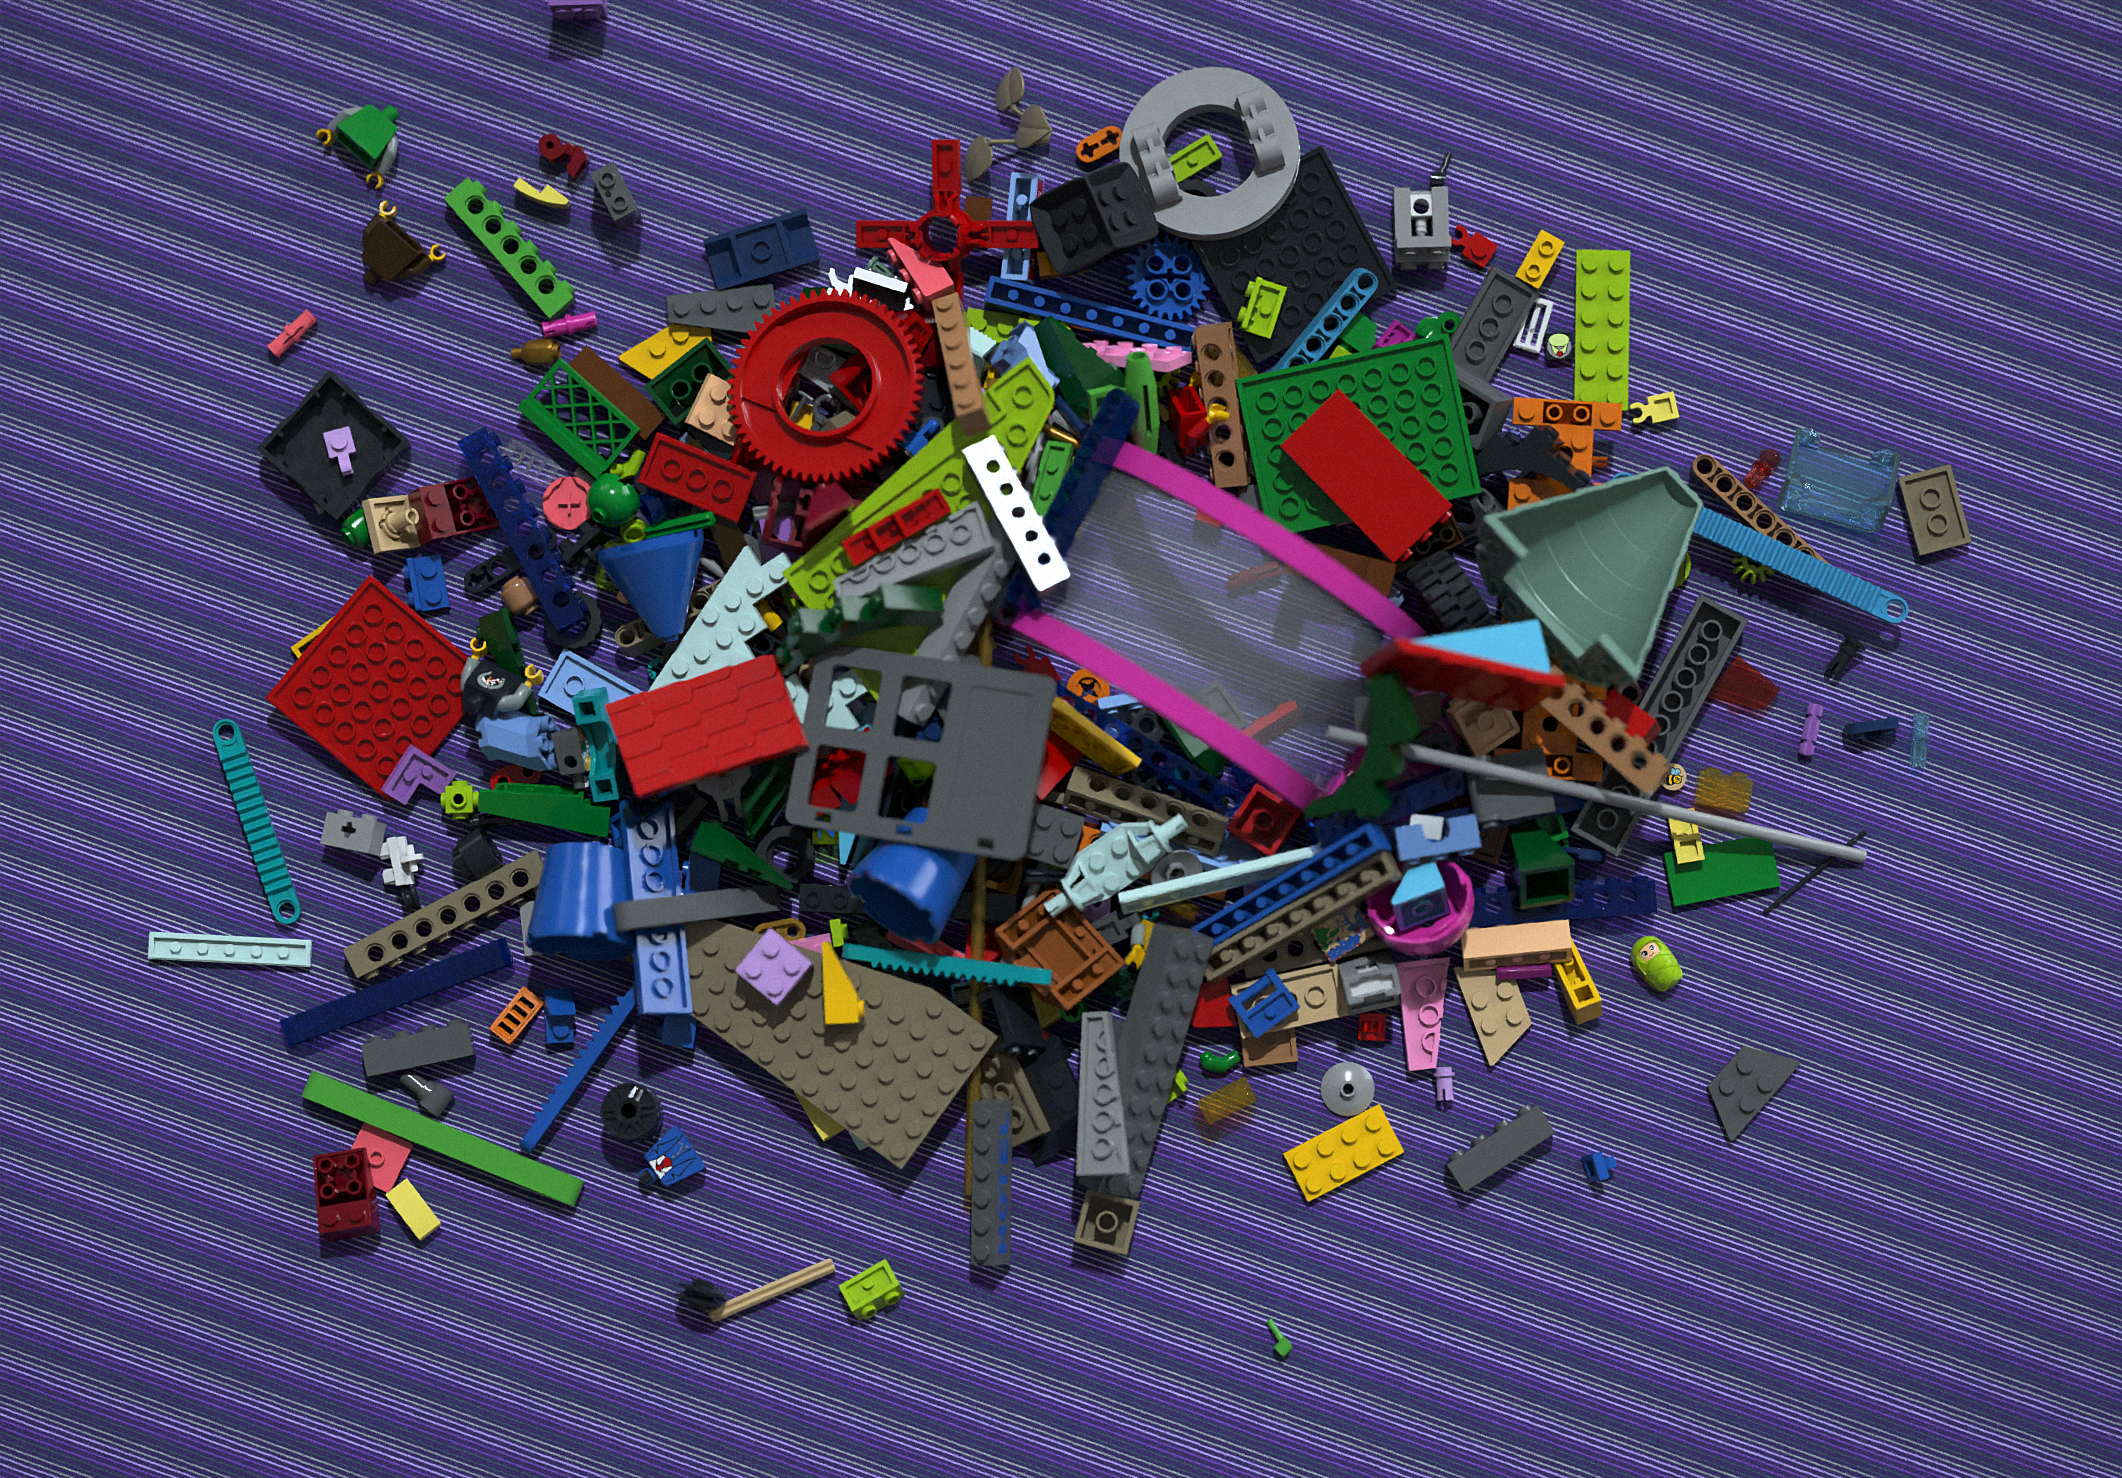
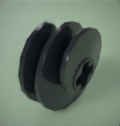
[675,1276,727,1310]

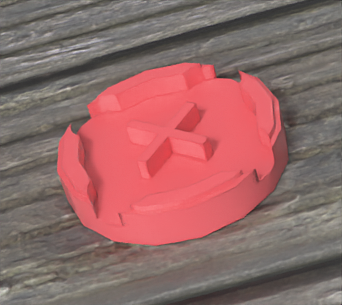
[543,477,592,531]

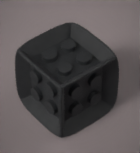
[1029,162,1159,276]

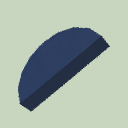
[1560,846,1606,864]

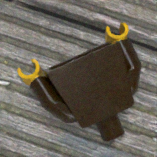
[361,201,446,285]

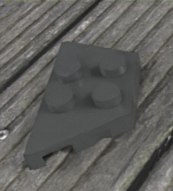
[1707,1046,1801,1141]

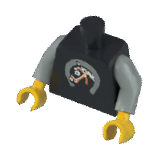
[460,637,544,717]

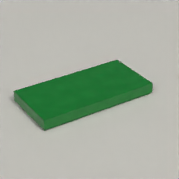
[1663,837,1781,907]

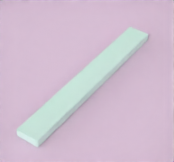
[1118,842,1331,914]

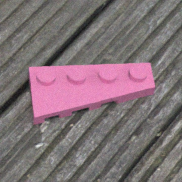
[1395,957,1450,1071]

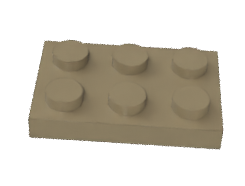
[1897,464,1972,556]

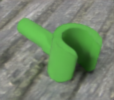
[1266,1319,1292,1357]

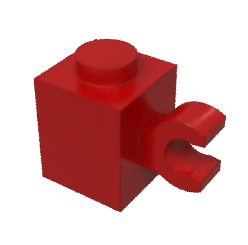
[1014,646,1061,683]

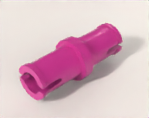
[542,311,598,339]

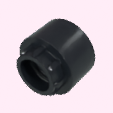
[451,827,505,880]

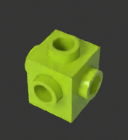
[441,781,479,819]

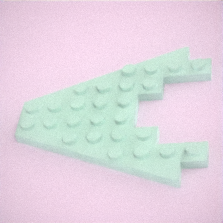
[648,546,869,730]

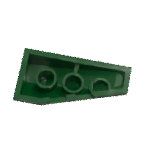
[475,607,540,716]

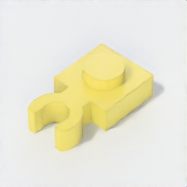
[1629,391,1679,424]

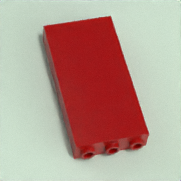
[1280,389,1453,563]

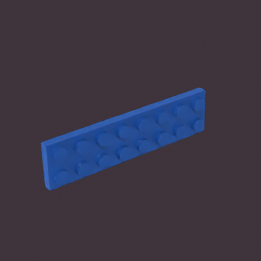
[619,800,693,1016]

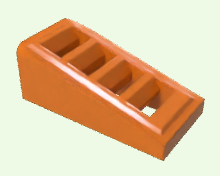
[489,986,544,1045]

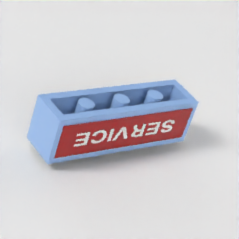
[1001,172,1045,285]

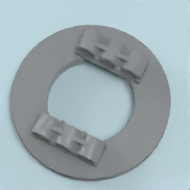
[1119,67,1300,241]

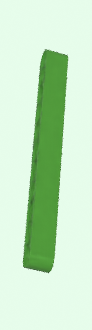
[301,1071,585,1206]

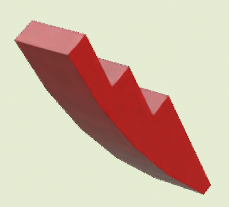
[839,487,952,567]

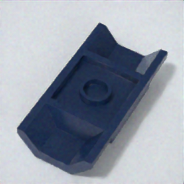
[702,208,821,291]

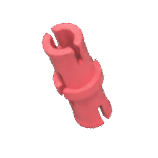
[267,309,318,358]

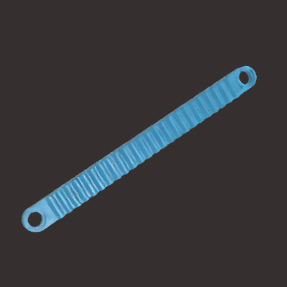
[1611,472,1909,624]

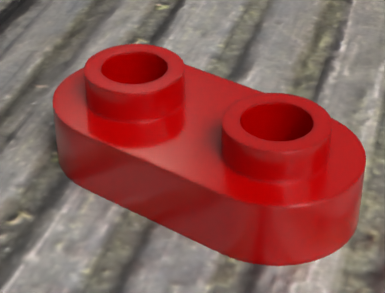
[490,764,543,790]

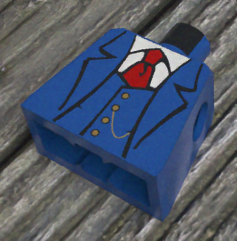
[638,1125,707,1187]

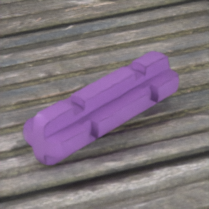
[1799,703,1823,757]

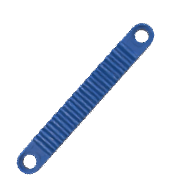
[518,981,638,1155]

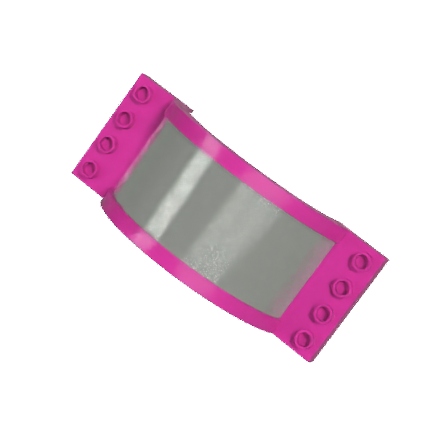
[984,405,1463,853]

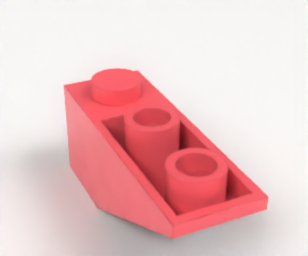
[886,237,955,312]

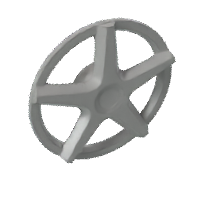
[1024,432,1044,491]

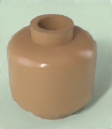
[500,575,541,617]

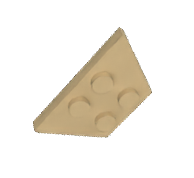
[1453,967,1532,1066]

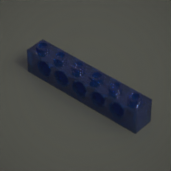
[1304,766,1469,849]

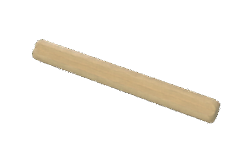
[708,1258,836,1322]

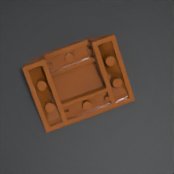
[994,885,1126,1012]

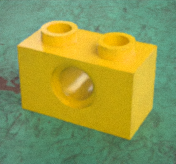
[1514,229,1565,291]

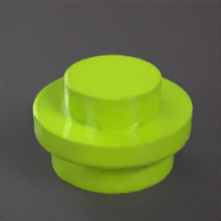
[620,518,646,544]

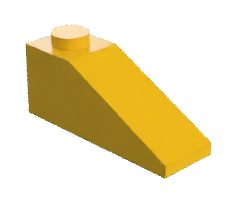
[1552,935,1602,1025]
[822,942,865,1024]

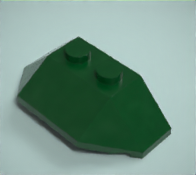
[1160,685,1225,782]
[740,752,820,841]

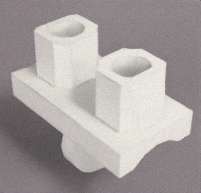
[379,836,424,886]

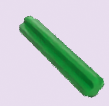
[644,511,716,539]

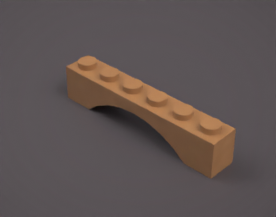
[932,292,992,437]

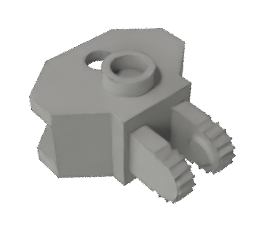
[696,766,752,822]

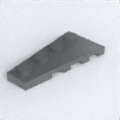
[665,284,776,335]

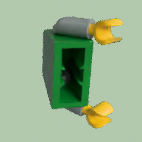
[316,104,399,189]

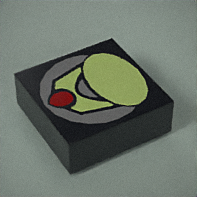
[1544,332,1573,361]

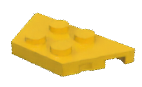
[618,324,712,380]

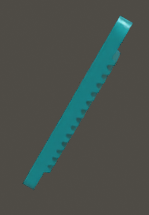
[212,719,302,924]
[842,943,1053,986]

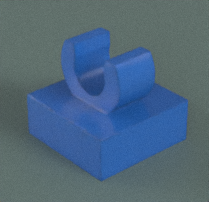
[1581,1151,1617,1183]

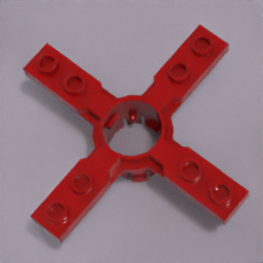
[856,139,1041,306]

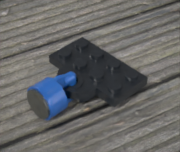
[889,367,957,469]

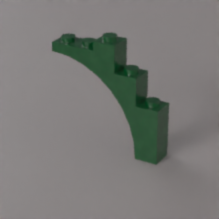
[776,584,945,675]
[1303,669,1421,820]

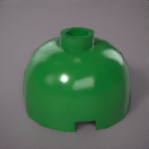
[586,473,641,528]

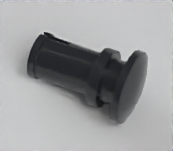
[1826,634,1866,677]

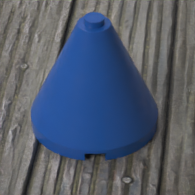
[596,529,704,643]

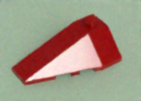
[828,312,934,413]

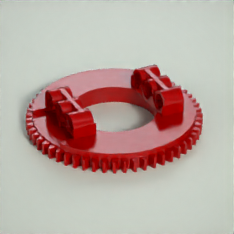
[727,288,926,485]

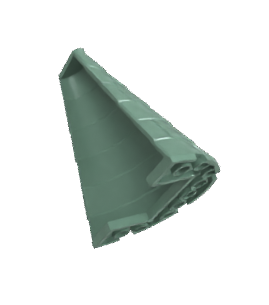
[1475,466,1703,688]

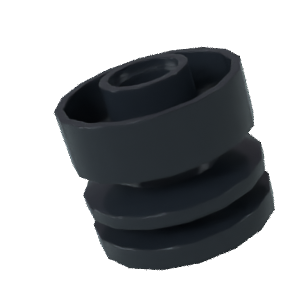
[601,1083,663,1142]

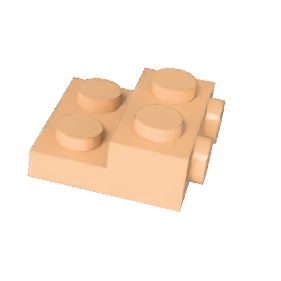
[1445,698,1521,757]

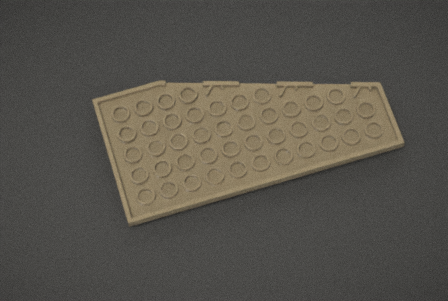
[684,919,998,1169]

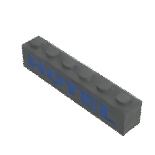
[971,1099,1012,1266]

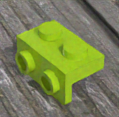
[1236,277,1287,339]

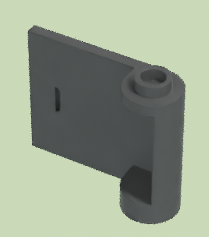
[1465,747,1556,829]

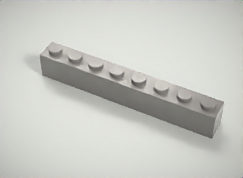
[897,515,1029,727]

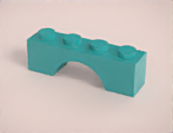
[572,687,628,802]

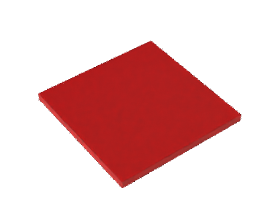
[265,575,468,802]

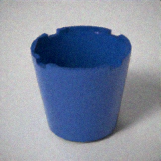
[846,807,979,944]
[526,841,633,961]

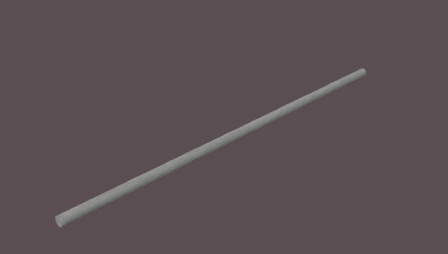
[1325,726,1867,864]

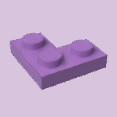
[381,744,457,805]

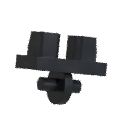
[558,520,609,571]

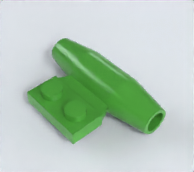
[1087,351,1160,455]

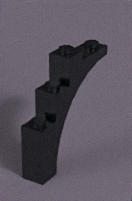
[1448,425,1595,501]

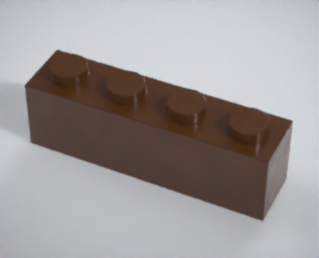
[567,345,668,443]

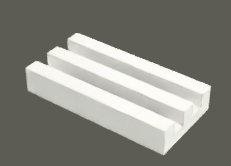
[1512,297,1554,354]

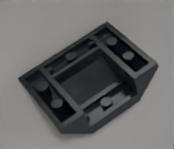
[1017,1032,1080,1164]

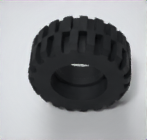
[1406,551,1497,636]

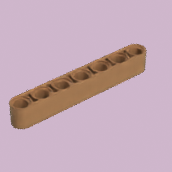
[1690,454,1829,564]

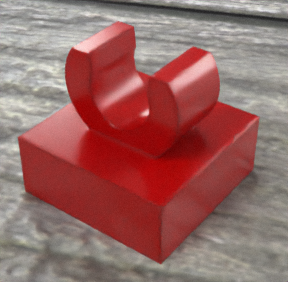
[1357,1013,1386,1041]

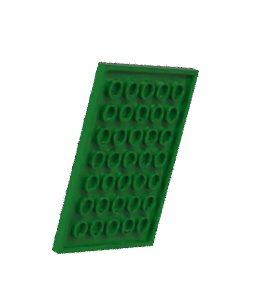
[1236,333,1482,533]

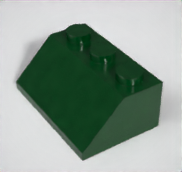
[643,337,735,435]

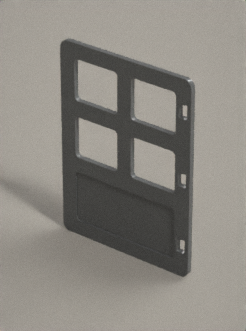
[785,644,1056,860]

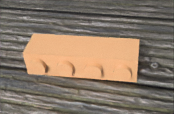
[1460,919,1572,972]

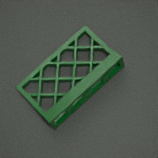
[517,358,641,479]

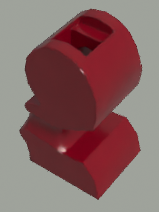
[538,134,590,182]

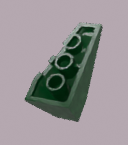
[1033,315,1125,425]
[690,818,793,891]

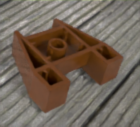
[1282,541,1396,597]

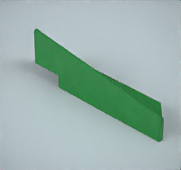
[478,782,610,837]

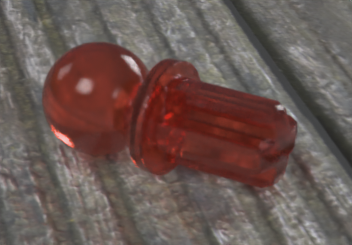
[1743,448,1781,490]

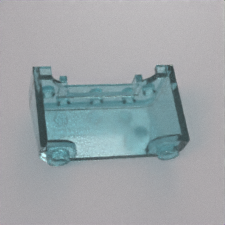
[1777,427,1901,533]

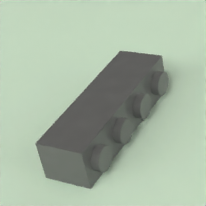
[361,1019,476,1077]
[1445,1104,1556,1192]

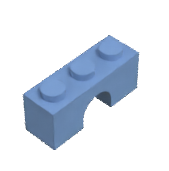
[1391,814,1481,865]

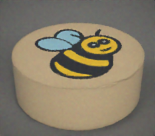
[1661,763,1686,791]

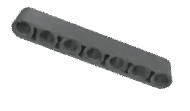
[612,884,782,932]

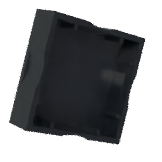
[256,370,412,525]

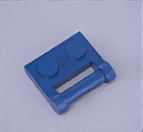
[1228,967,1300,1038]

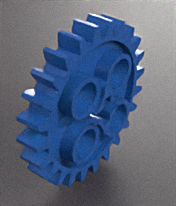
[1123,235,1210,322]

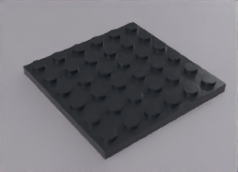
[1189,145,1398,364]

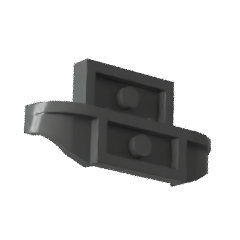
[829,267,925,312]

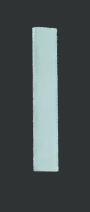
[148,932,313,967]

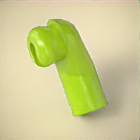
[609,449,647,480]

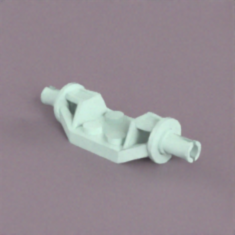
[1044,813,1189,918]

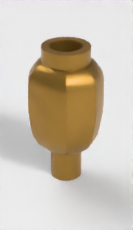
[511,339,561,366]

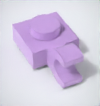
[323,426,357,476]

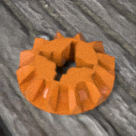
[1067,669,1110,711]

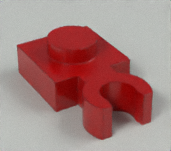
[1451,225,1498,269]

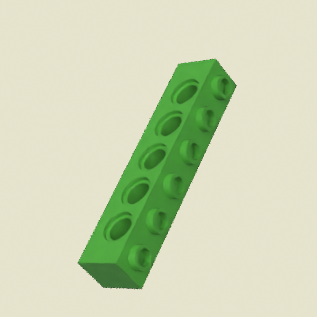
[444,177,576,321]

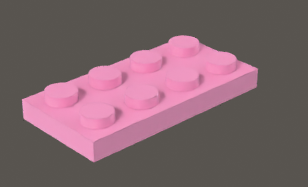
[1082,338,1192,372]

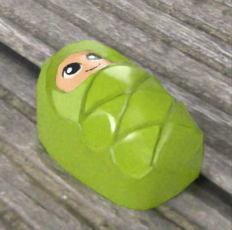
[1630,936,1683,992]

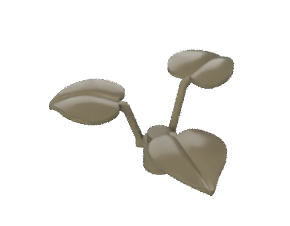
[964,66,1053,184]

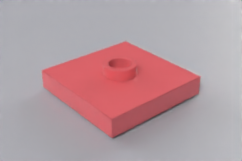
[351,1122,414,1193]

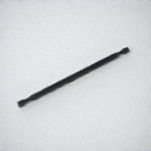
[1763,830,1867,915]

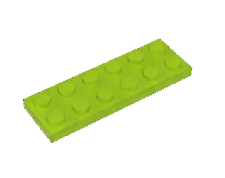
[1573,249,1630,412]

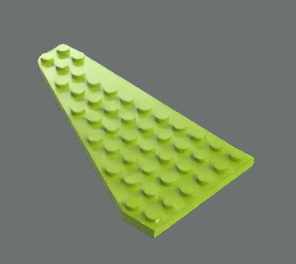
[781,356,1054,701]

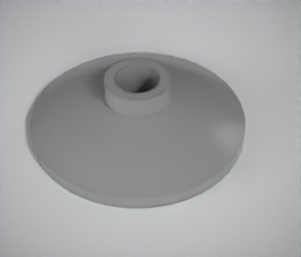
[1150,850,1203,885]
[1320,1062,1375,1116]

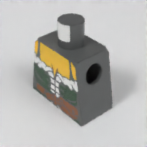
[551,726,591,789]

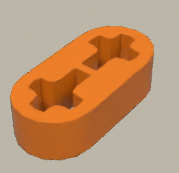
[1076,126,1122,164]

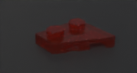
[1706,655,1780,710]

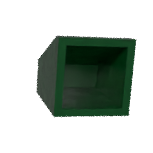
[1508,821,1575,909]

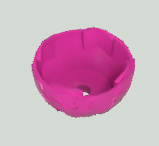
[1367,858,1474,956]

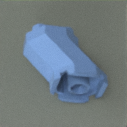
[990,320,1060,389]
[475,710,560,771]

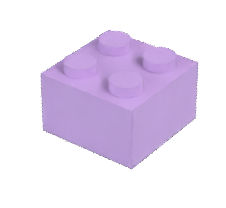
[735,928,815,1006]

